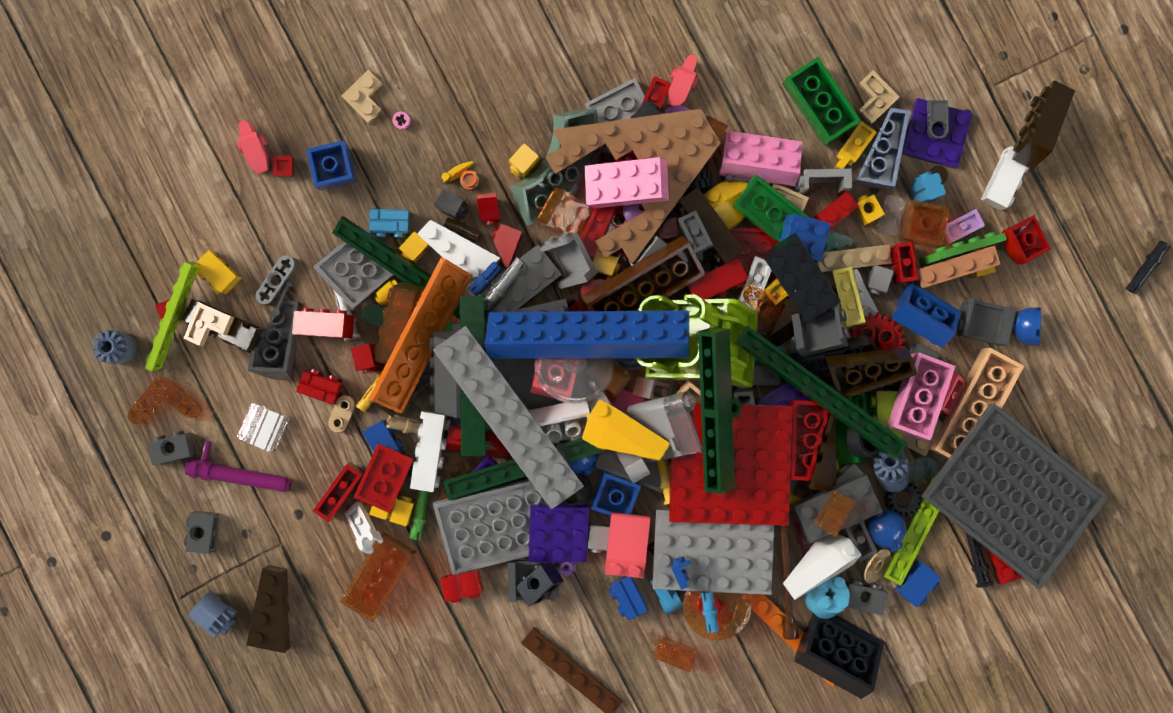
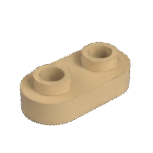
[328,395,356,432]

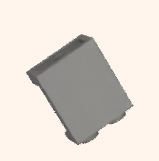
[795,169,852,195]
[540,232,598,289]

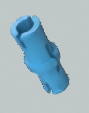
[701,591,719,633]

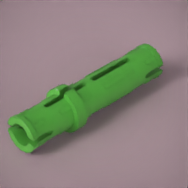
[409,490,430,540]

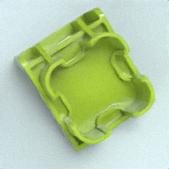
[636,295,758,388]

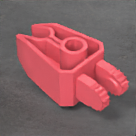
[667,54,699,106]
[237,120,271,174]

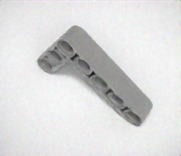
[587,390,651,484]

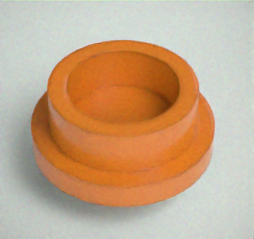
[460,170,479,190]

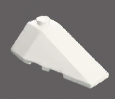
[783,533,862,600]

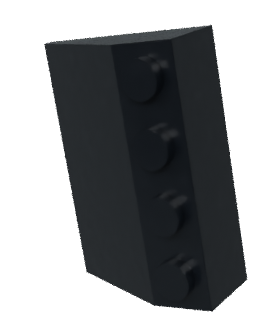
[794,613,884,699]

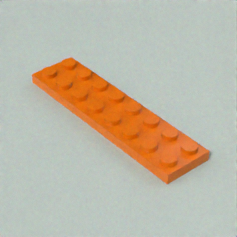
[368,257,473,414]

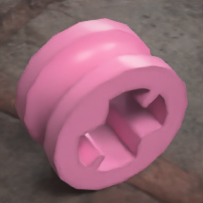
[392,111,411,130]

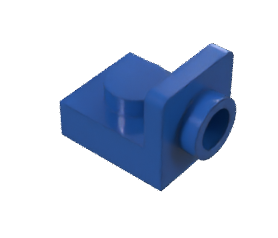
[670,556,691,590]

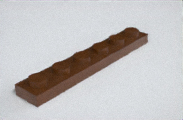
[521,627,622,713]

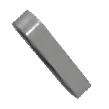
[256,255,297,305]

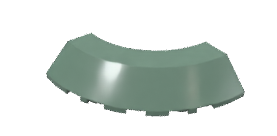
[511,108,598,225]

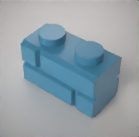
[910,171,946,206]
[369,209,411,238]

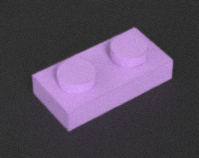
[940,209,985,244]

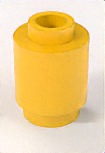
[374,279,404,307]

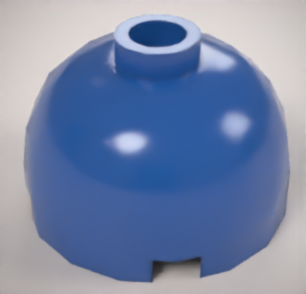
[1011,307,1041,346]

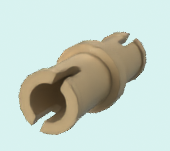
[386,416,421,434]

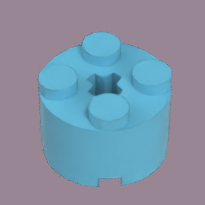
[804,576,850,619]

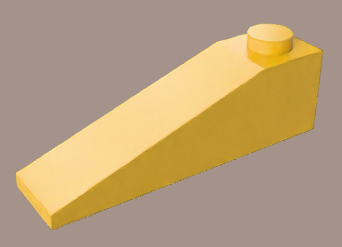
[704,181,770,230]
[582,399,670,461]

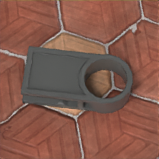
[927,100,949,140]

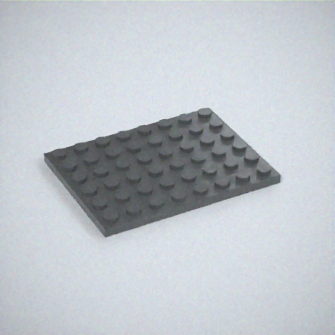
[921,403,1108,590]

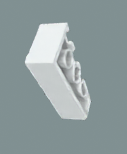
[417,220,502,284]
[529,398,590,443]
[410,411,450,492]

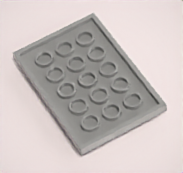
[433,479,548,575]
[652,509,774,595]

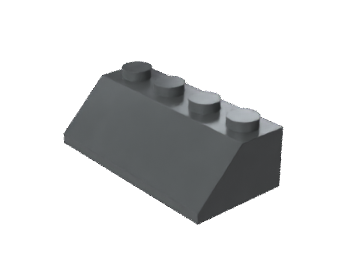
[429,331,460,418]

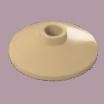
[864,549,891,583]

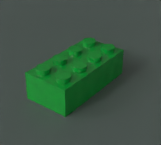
[782,57,861,147]

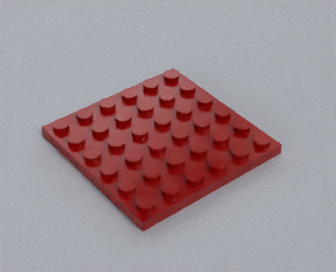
[669,402,793,526]

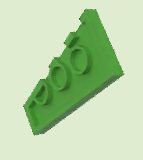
[919,231,1007,266]

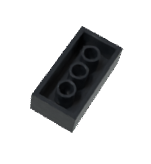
[762,232,841,323]

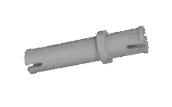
[484,257,527,310]

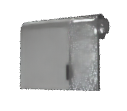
[627,391,703,463]

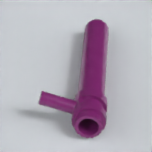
[185,441,292,492]

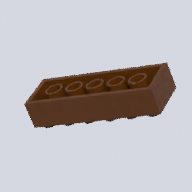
[581,236,706,311]

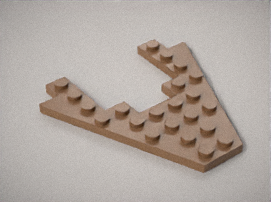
[546,109,720,264]

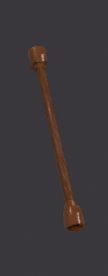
[779,525,799,640]

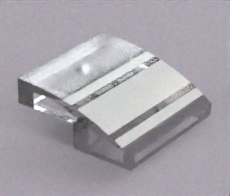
[237,402,289,453]

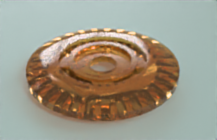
[683,591,752,640]

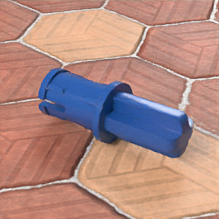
[468,262,502,296]

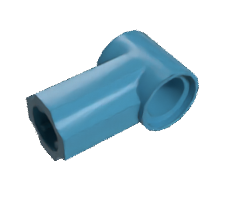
[650,579,683,615]

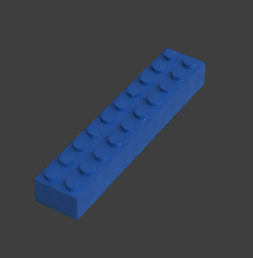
[484,311,690,359]

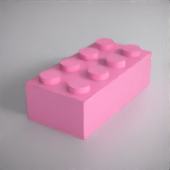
[719,130,802,186]
[585,157,669,208]
[886,352,956,441]

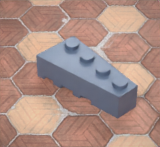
[854,108,910,191]

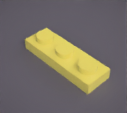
[832,266,865,327]

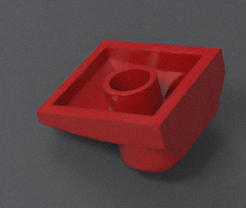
[1001,215,1051,265]

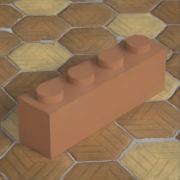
[917,246,1001,288]

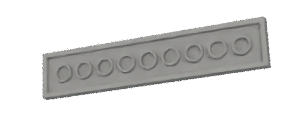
[433,326,584,509]

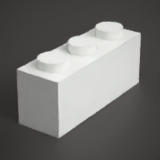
[980,146,1029,211]

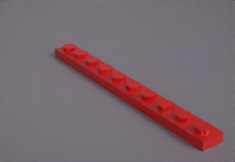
[581,76,671,258]

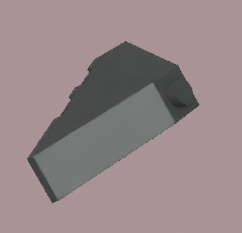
[248,301,300,381]

